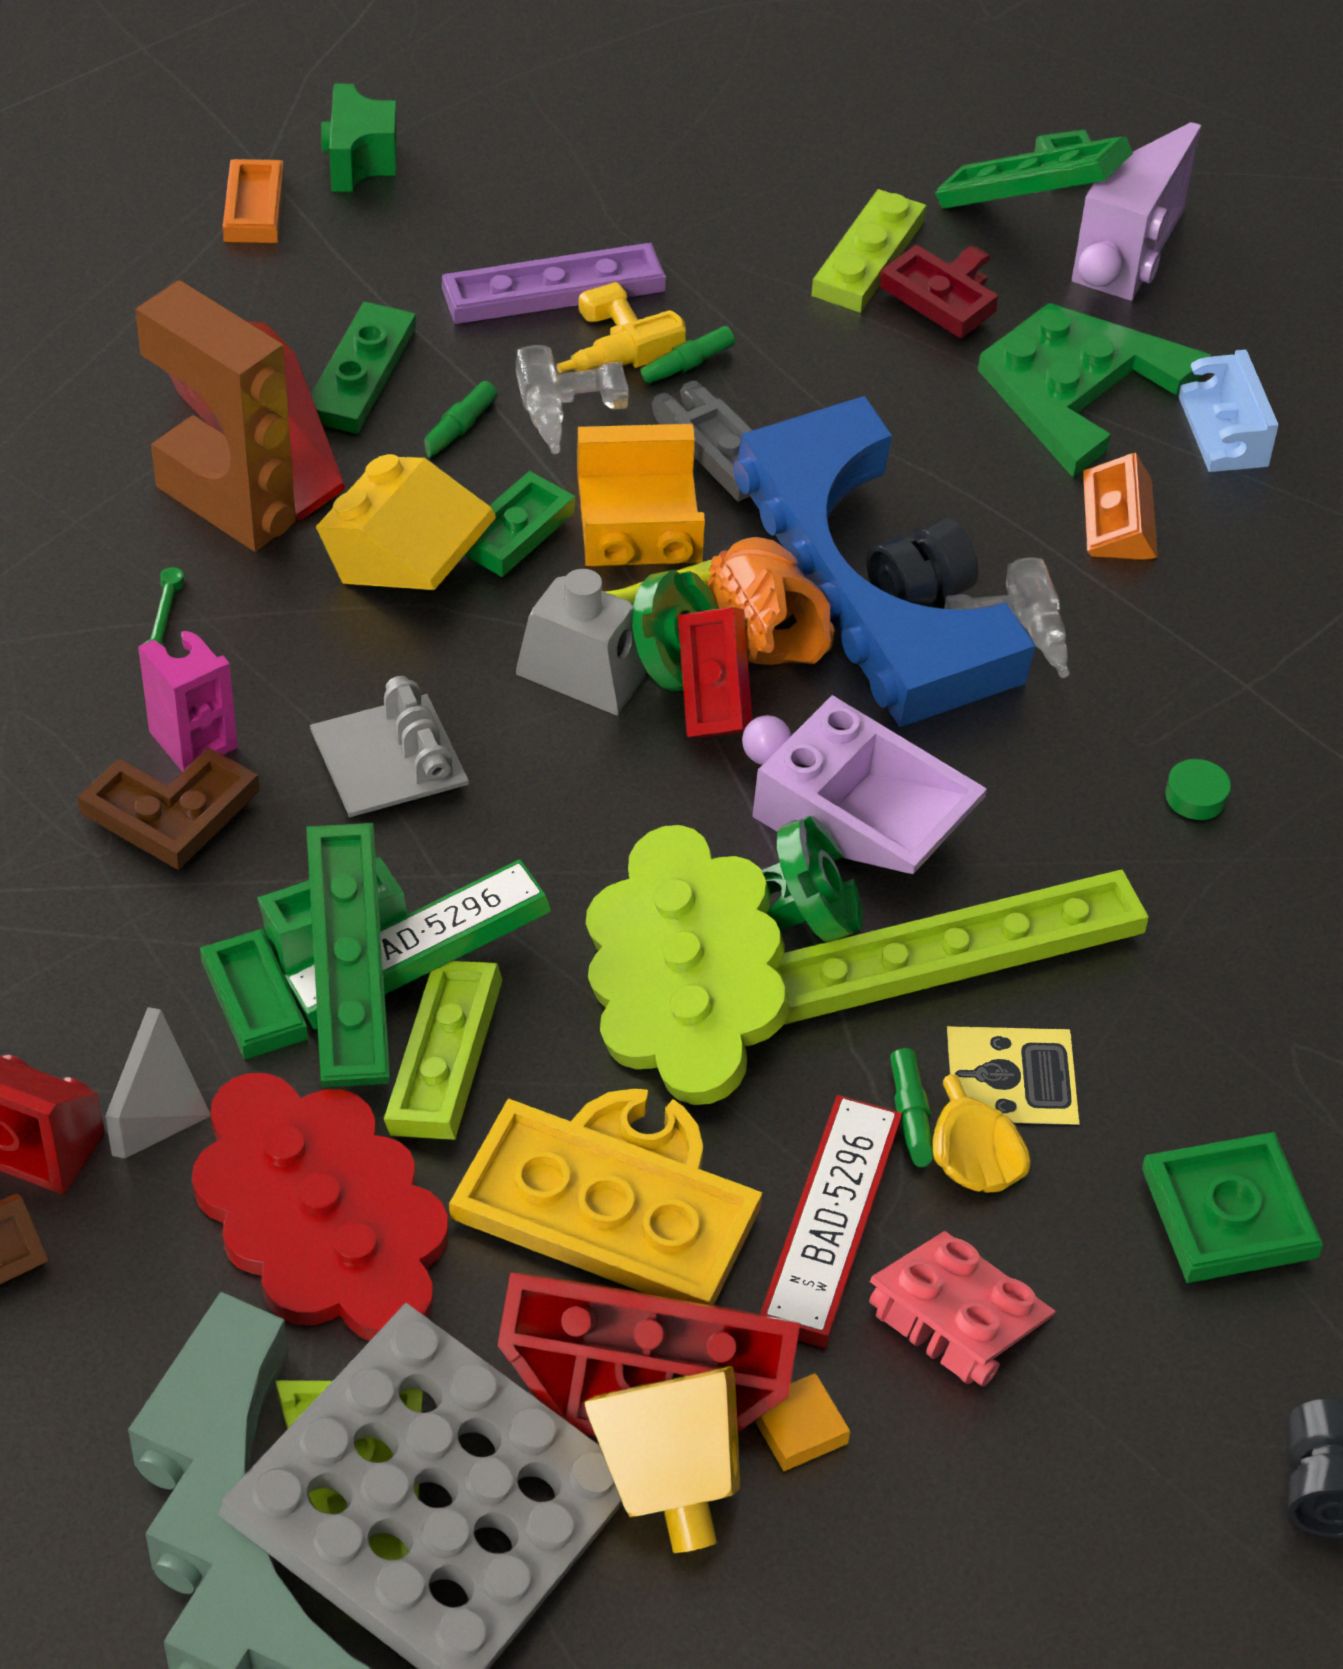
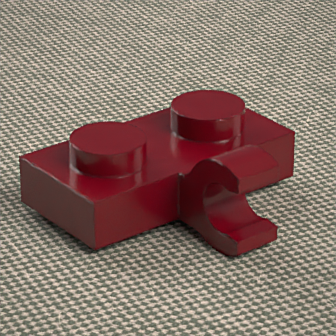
[880,244,998,338]

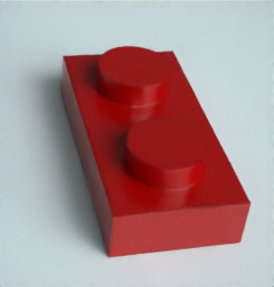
[678,607,752,739]

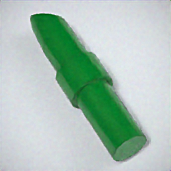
[641,326,735,384]
[424,381,498,458]
[890,1048,933,1167]

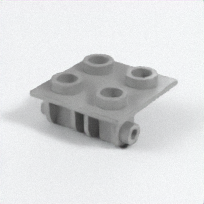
[310,676,469,817]

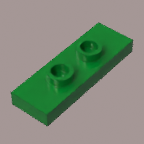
[311,301,416,434]

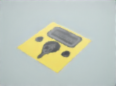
[947,1026,1079,1125]

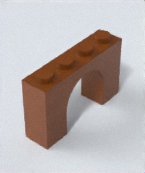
[135,280,296,552]

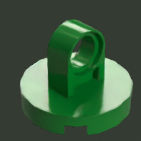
[632,569,719,692]
[762,816,863,942]

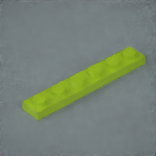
[776,869,1149,1025]

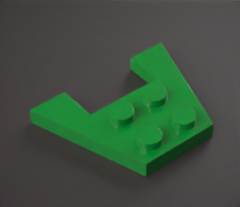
[978,303,1212,478]

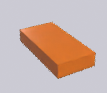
[223,159,284,243]

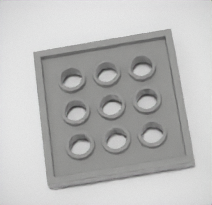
[218,1303,623,1669]

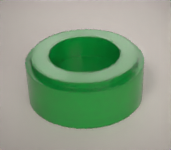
[1165,759,1231,820]

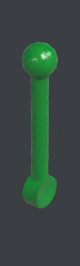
[144,567,184,647]

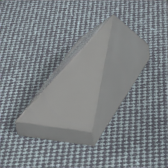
[105,1007,211,1158]

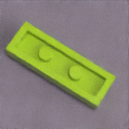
[811,189,926,313]
[384,961,503,1140]

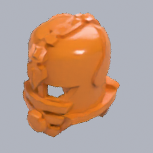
[707,537,835,665]

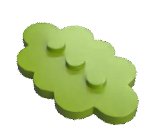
[586,825,790,1105]

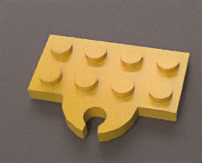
[449,1089,763,1305]

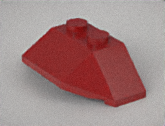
[497,1272,801,1437]

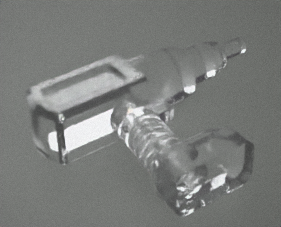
[515,345,628,454]
[945,557,1070,678]

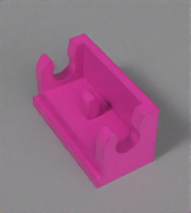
[138,631,238,772]

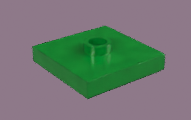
[1142,1132,1323,1283]

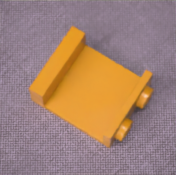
[577,424,705,566]

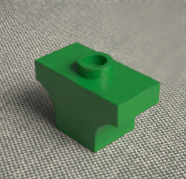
[321,84,397,192]

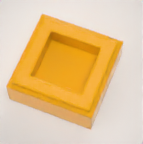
[755,1373,850,1471]

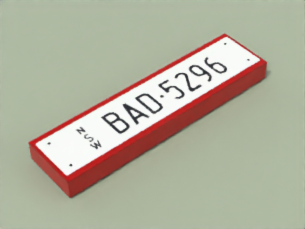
[760,1095,902,1349]

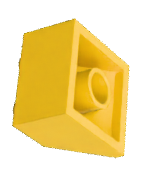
[316,454,496,590]

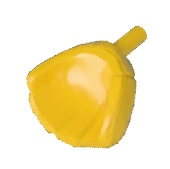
[933,1074,1031,1193]

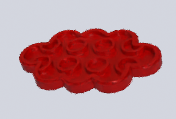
[192,1073,448,1341]

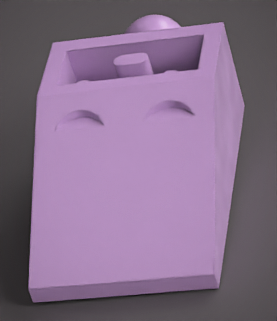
[1071,122,1201,301]
[742,695,987,874]

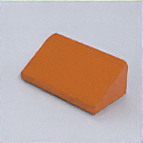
[1083,453,1158,560]

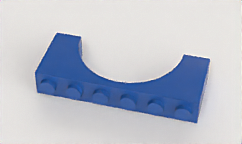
[733,396,1036,728]

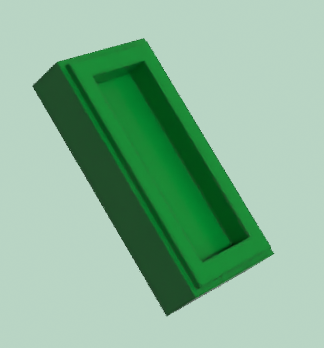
[200,928,308,1060]

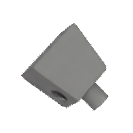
[516,569,646,716]

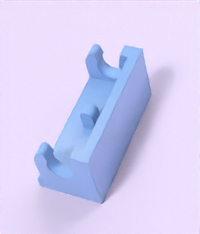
[1179,350,1278,472]

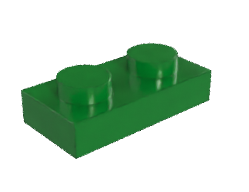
[465,471,575,577]

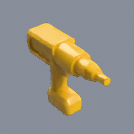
[557,282,686,373]

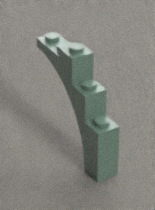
[128,1292,371,1669]

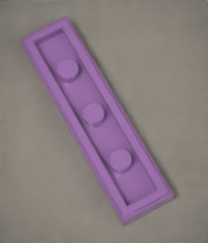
[442,243,666,324]

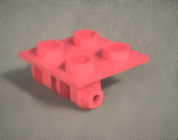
[869,1231,1056,1387]

